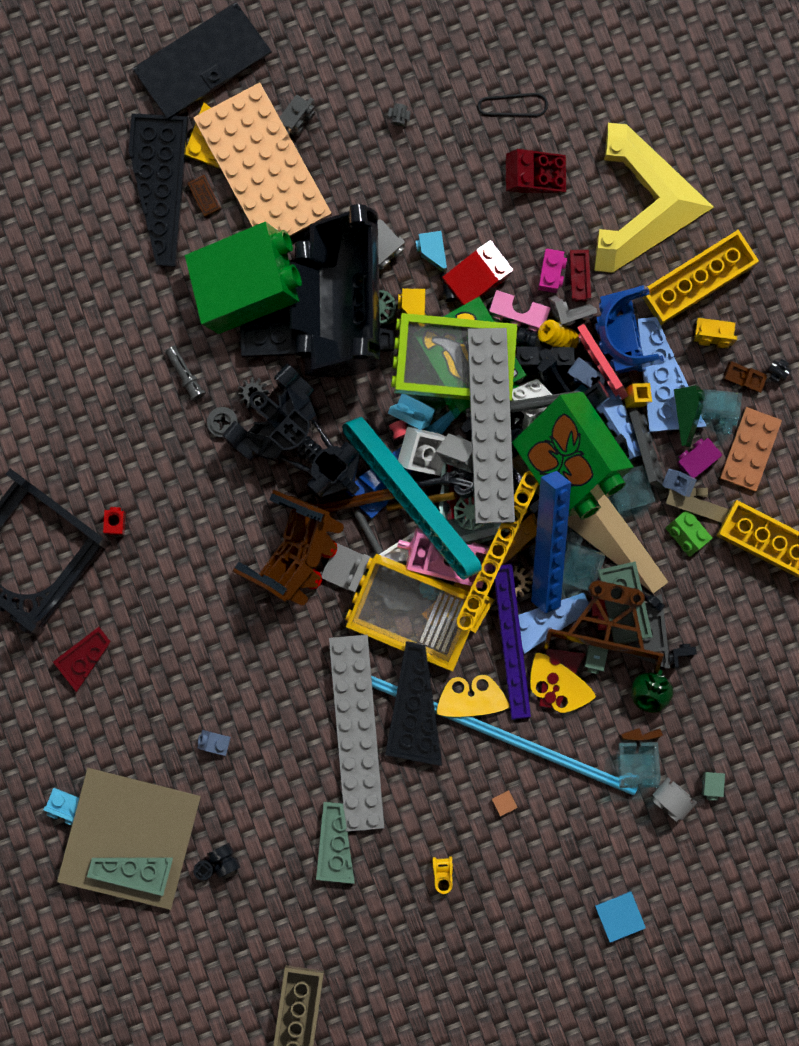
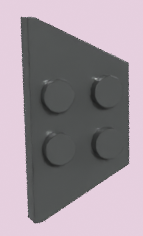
[628,594,670,669]

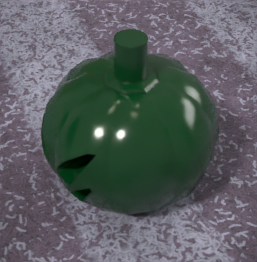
[631,669,673,713]

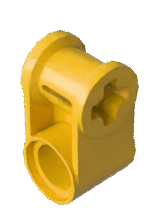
[433,856,453,894]

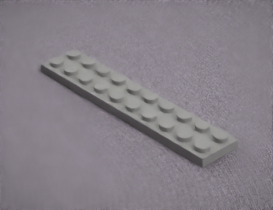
[467,328,515,524]
[329,635,384,831]

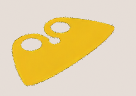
[530,653,596,713]
[437,675,510,717]

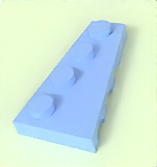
[597,386,641,460]
[519,592,591,654]

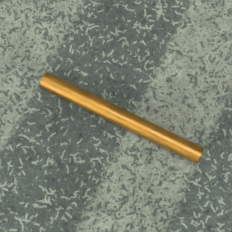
[386,492,457,511]

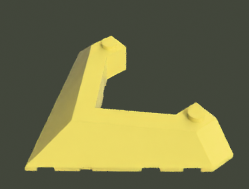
[594,123,714,273]

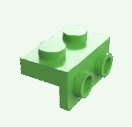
[666,511,712,557]

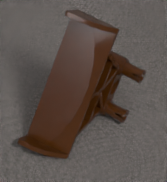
[543,580,664,674]

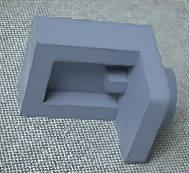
[662,469,697,497]
[198,730,231,756]

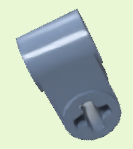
[567,357,605,387]

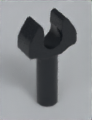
[642,590,665,612]

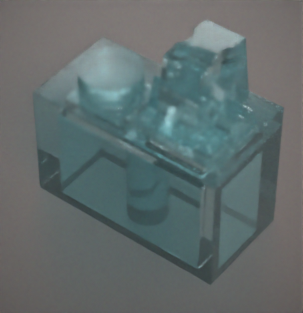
[701,389,742,435]

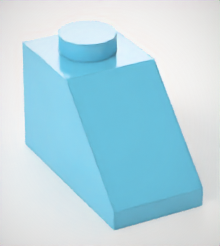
[415,231,447,272]

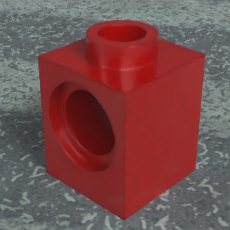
[103,507,126,536]

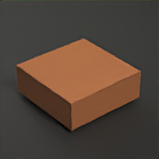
[492,790,518,816]

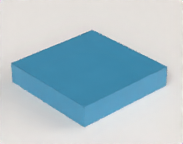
[595,891,646,942]

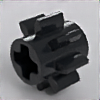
[767,358,791,383]

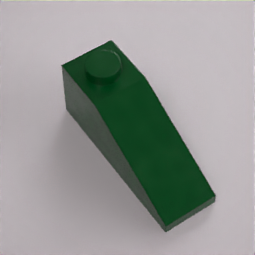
[674,385,705,447]

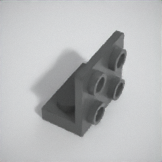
[279,94,316,139]

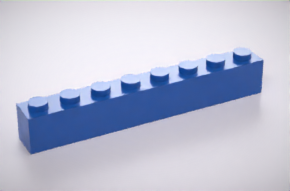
[531,471,571,614]

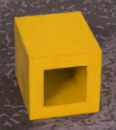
[625,383,652,408]

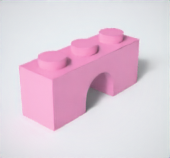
[489,290,551,332]

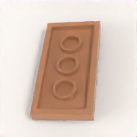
[720,407,782,492]

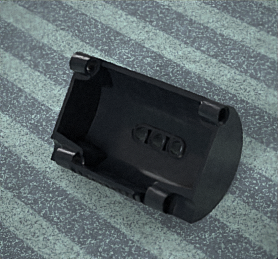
[290,204,380,377]

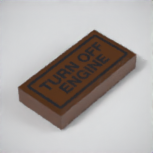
[188,175,221,218]

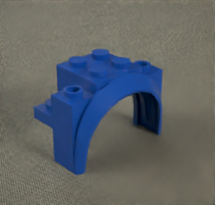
[595,285,664,373]

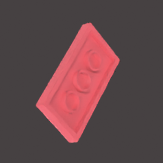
[577,324,629,400]

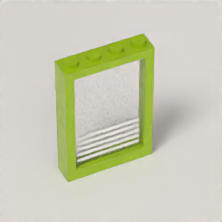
[391,313,517,401]

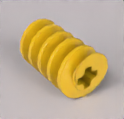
[538,320,579,349]

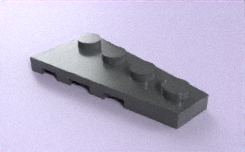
[630,410,668,491]

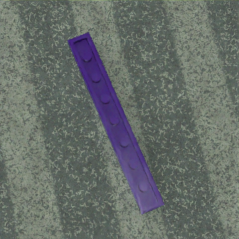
[493,564,531,719]

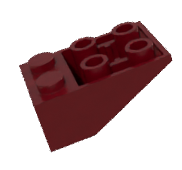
[506,149,566,193]

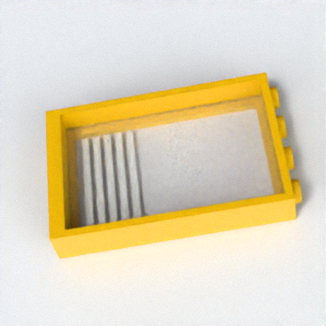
[345,553,479,671]

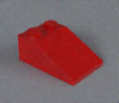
[442,240,513,305]

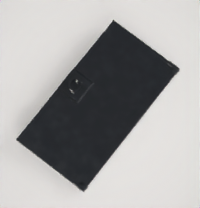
[132,2,272,119]

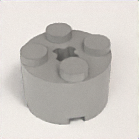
[652,777,697,822]

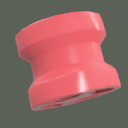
[389,420,407,440]

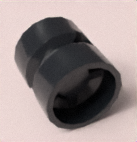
[207,843,241,878]

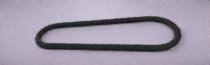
[477,93,548,117]

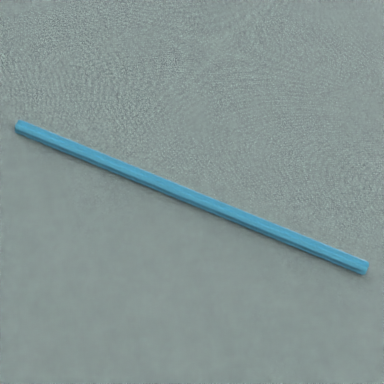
[371,676,638,795]

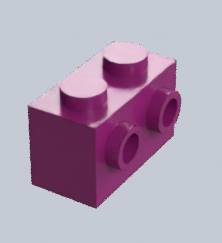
[677,438,722,478]

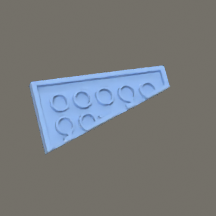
[637,317,706,432]

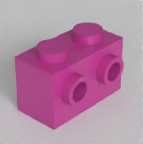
[538,249,567,293]

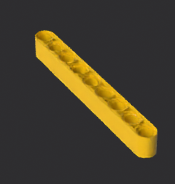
[456,471,539,631]

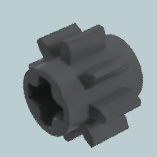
[387,104,411,126]

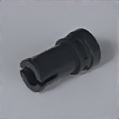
[440,273,457,302]

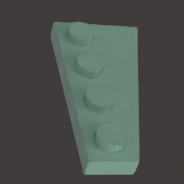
[316,802,355,884]
[87,857,173,896]

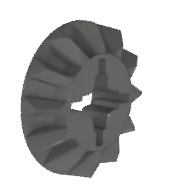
[207,407,238,437]

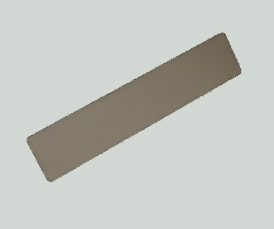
[666,489,730,523]

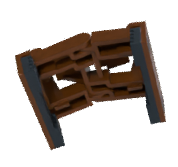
[233,489,344,606]

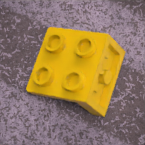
[694,318,737,348]

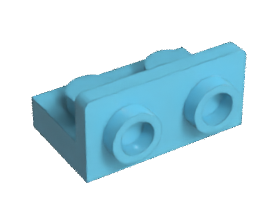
[388,394,435,430]
[43,788,79,825]

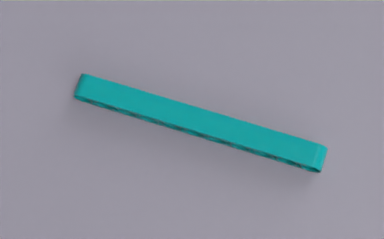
[342,417,482,580]

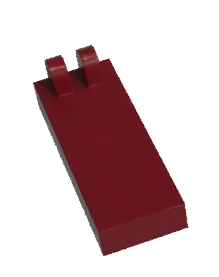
[569,250,591,302]

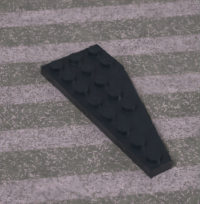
[128,113,189,267]

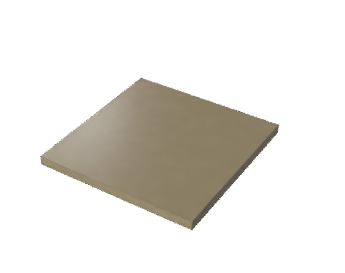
[57,767,201,910]

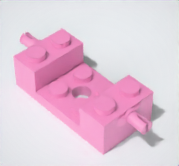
[397,528,494,589]

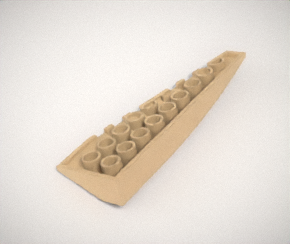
[512,454,668,594]

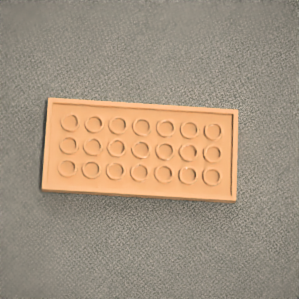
[193,83,332,237]

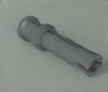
[165,345,206,402]

